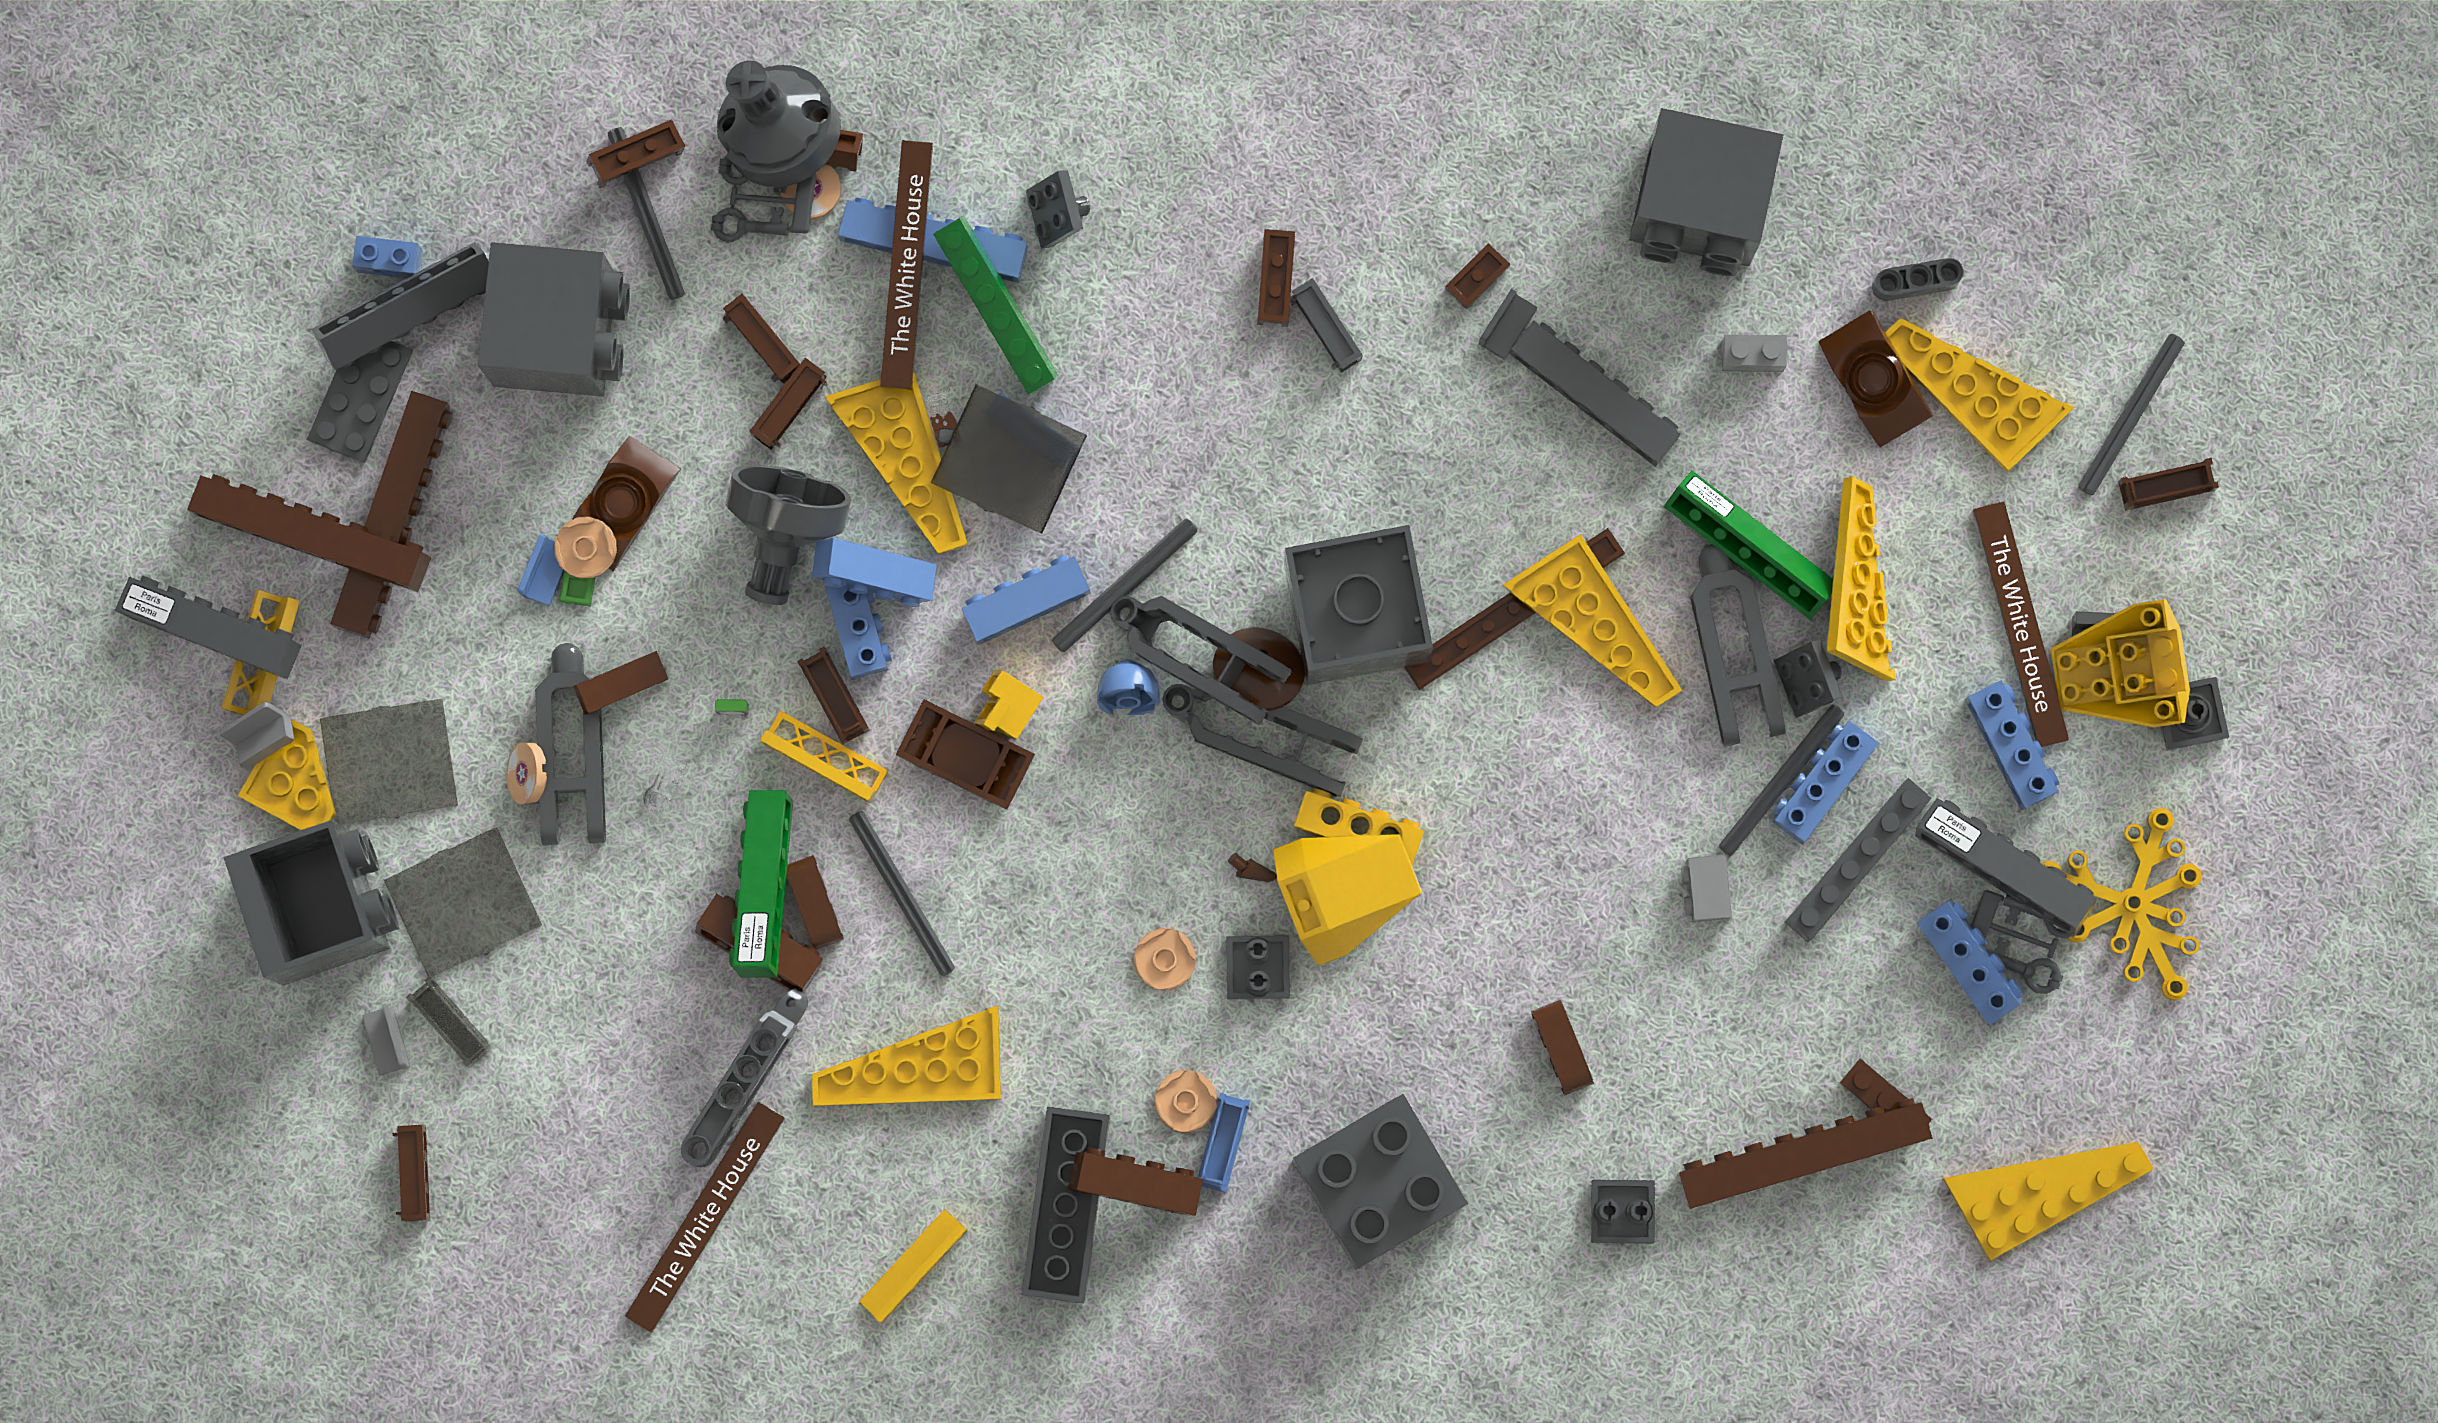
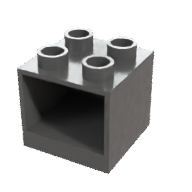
[1629,108,1784,276]
[478,242,630,397]
[1284,525,1433,685]
[223,820,399,986]
[1292,1094,1468,1271]

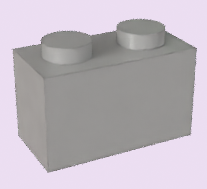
[1722,335,1787,372]
[1681,855,1732,922]

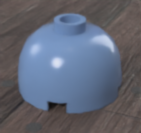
[1097,660,1160,715]

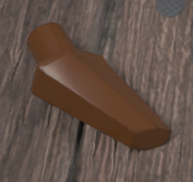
[1228,853,1277,882]

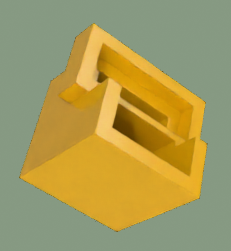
[974,670,1044,739]

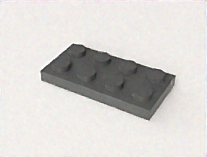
[307,341,413,463]

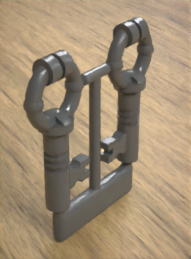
[711,155,816,243]
[1971,890,2081,994]

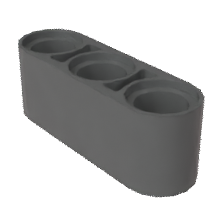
[1872,258,1964,301]

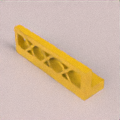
[221,590,300,715]
[760,710,888,803]
[859,1209,968,1323]

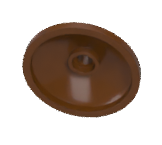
[1212,627,1305,711]

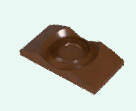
[1818,310,1934,448]
[572,436,681,572]
[896,699,1035,810]

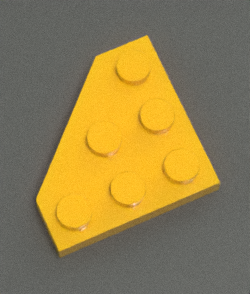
[238,719,336,830]

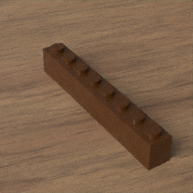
[330,391,453,639]
[187,474,431,592]
[1679,1098,1933,1209]

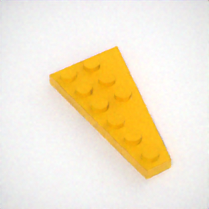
[1886,318,2075,473]
[825,372,968,555]
[1827,476,1896,681]
[1502,534,1682,708]
[812,1005,1001,1106]
[1943,1142,2154,1261]

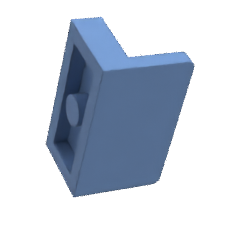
[517,534,565,606]

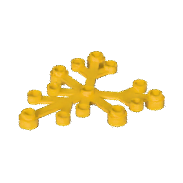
[2042,808,2202,1001]

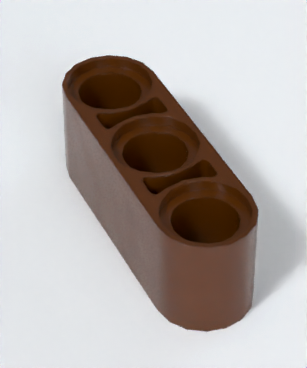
[787,855,844,950]
[1531,1000,1594,1095]

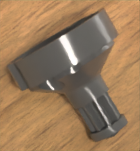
[717,60,841,187]
[725,465,851,605]

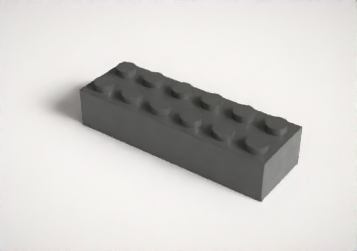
[1021,1107,1110,1304]

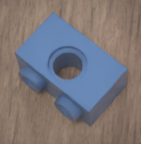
[352,236,422,278]

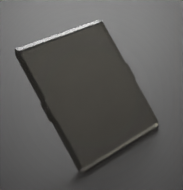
[931,384,1087,534]
[320,699,458,825]
[384,827,542,979]

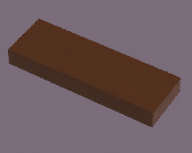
[573,651,668,715]

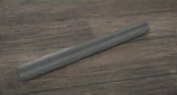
[608,127,685,300]
[2078,334,2185,495]
[1052,518,1197,652]
[1719,705,1844,856]
[849,811,955,976]

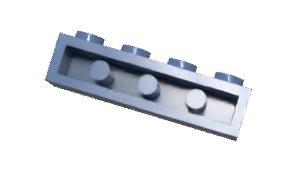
[812,538,937,607]
[962,555,1091,645]
[825,585,892,680]
[1965,680,2059,810]
[1772,721,1879,844]
[1917,899,2023,1026]

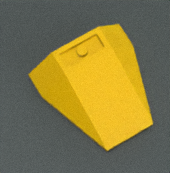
[2051,599,2190,727]
[1273,834,1422,966]

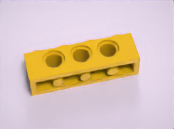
[1294,788,1424,866]

